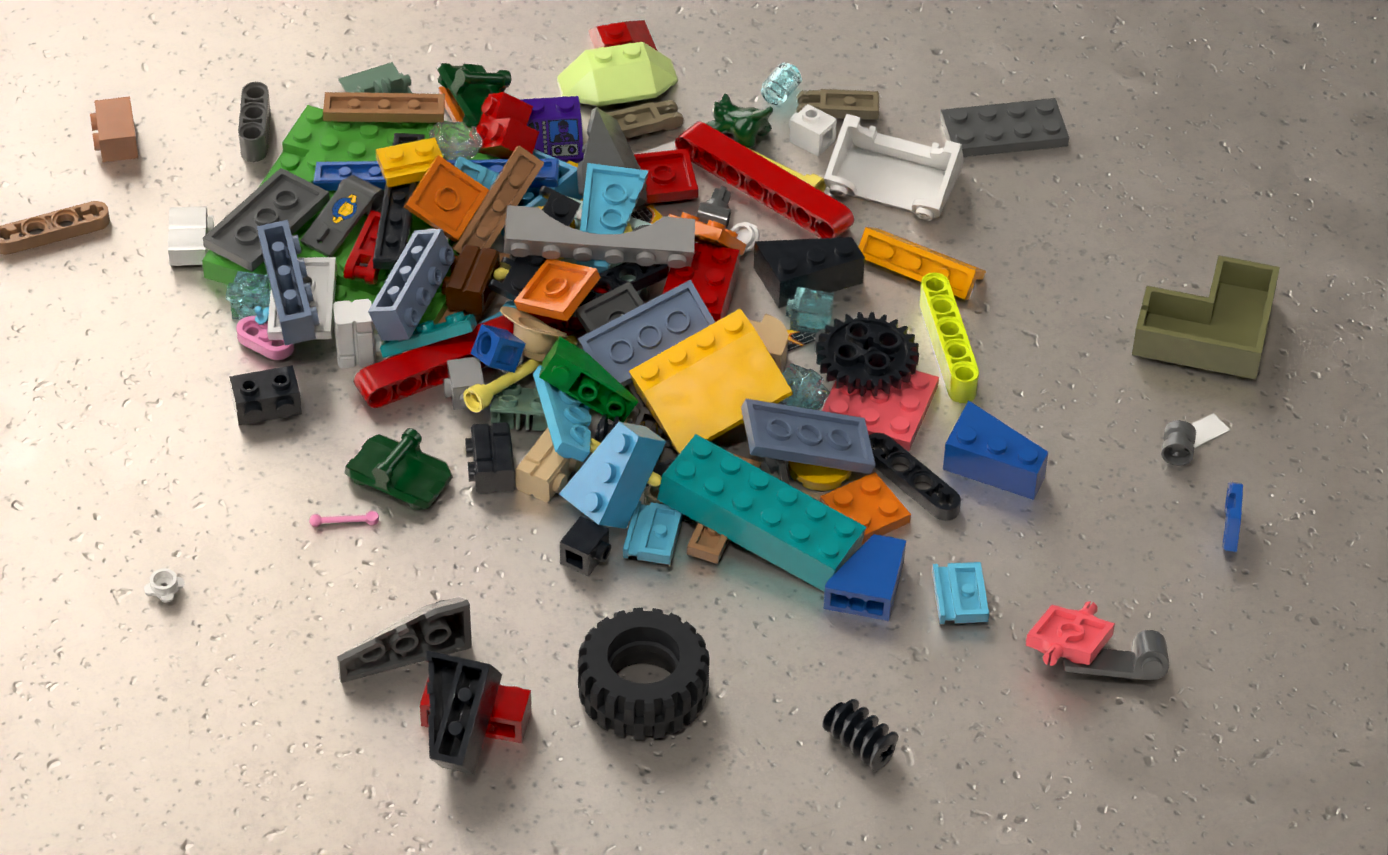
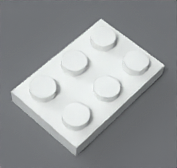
[267,257,337,340]

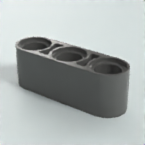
[238,82,271,162]

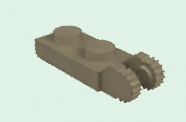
[796,89,879,120]
[607,100,685,138]

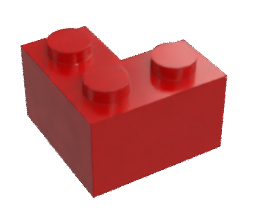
[471,92,539,159]

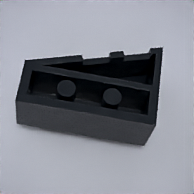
[753,237,865,308]
[426,650,502,775]

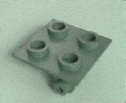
[338,62,412,93]
[490,384,548,431]

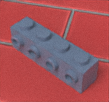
[257,220,320,346]
[368,229,455,341]

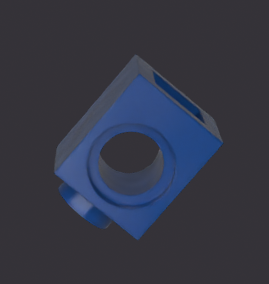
[471,324,526,373]

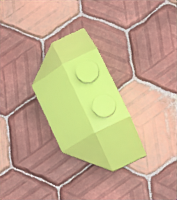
[557,42,678,106]

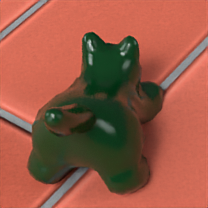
[707,94,773,149]

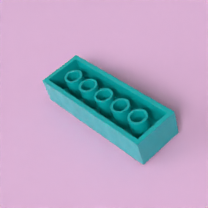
[657,434,866,592]

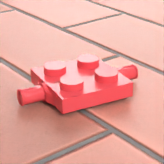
[1026,601,1115,666]

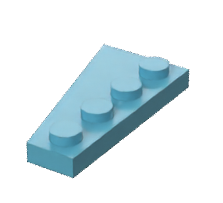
[576,163,648,273]
[533,365,592,462]

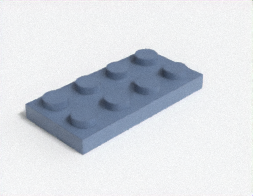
[578,280,715,386]
[741,399,875,474]

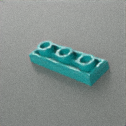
[380,311,477,358]

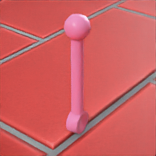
[309,511,379,527]

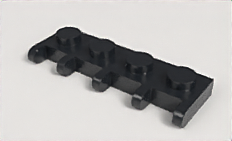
[488,186,581,301]

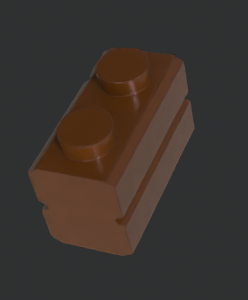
[442,244,500,315]

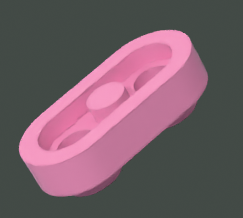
[236,316,294,360]

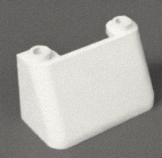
[824,114,964,221]

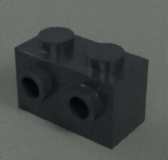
[229,365,302,426]

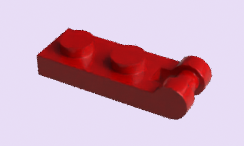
[343,211,381,285]

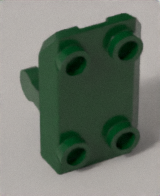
[436,63,512,129]
[344,428,453,510]

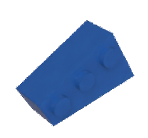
[943,400,1048,500]

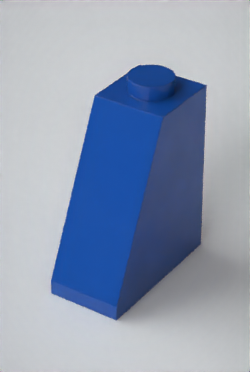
[823,534,906,621]

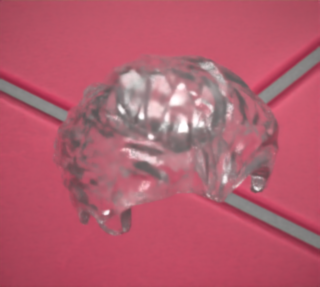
[429,121,483,160]

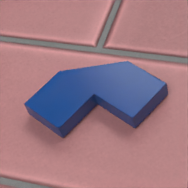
[1222,482,1243,552]

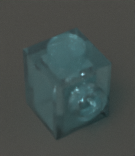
[786,287,834,334]

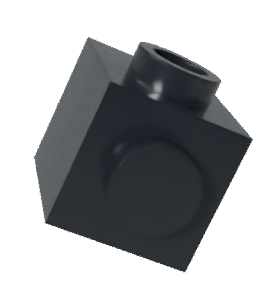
[560,516,611,577]

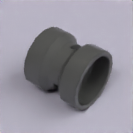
[1161,420,1196,466]

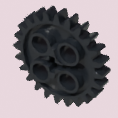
[816,312,919,396]

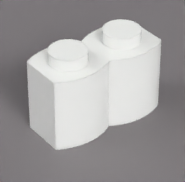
[168,206,214,266]

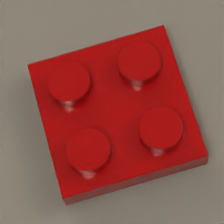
[634,148,698,204]

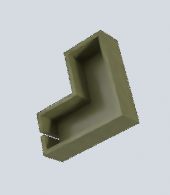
[1132,255,1280,380]

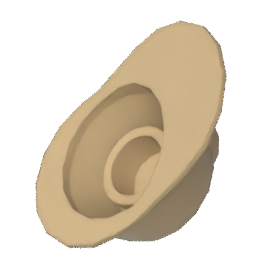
[500,306,567,362]

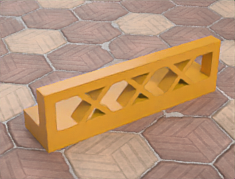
[858,227,986,300]

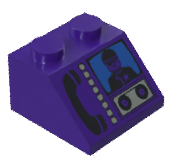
[520,96,584,163]

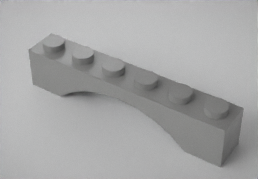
[504,205,695,268]

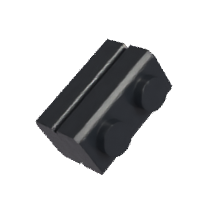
[465,422,515,494]

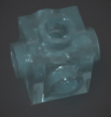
[226,271,271,320]
[782,363,831,410]

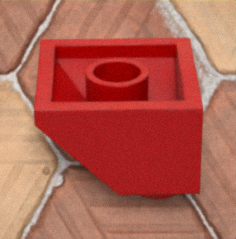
[589,20,657,50]

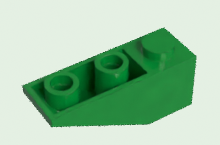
[539,336,638,422]

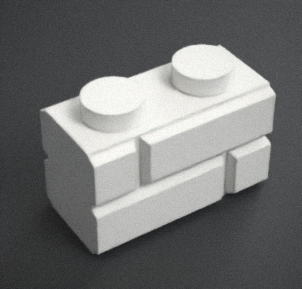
[333,299,381,368]

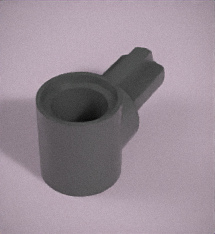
[696,186,731,229]

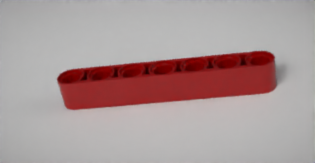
[675,121,854,238]

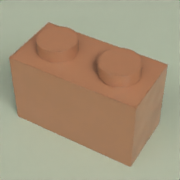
[90,96,138,163]

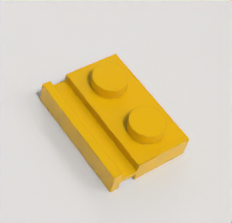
[376,137,443,188]

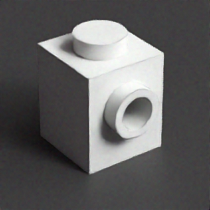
[788,104,837,157]

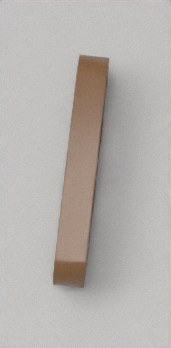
[0,201,110,255]

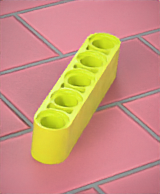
[919,272,979,403]

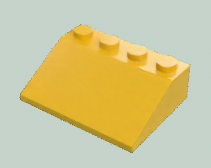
[629,309,793,454]

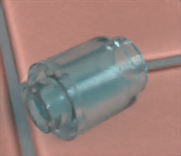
[761,63,802,105]

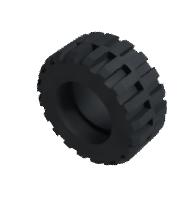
[578,608,709,740]

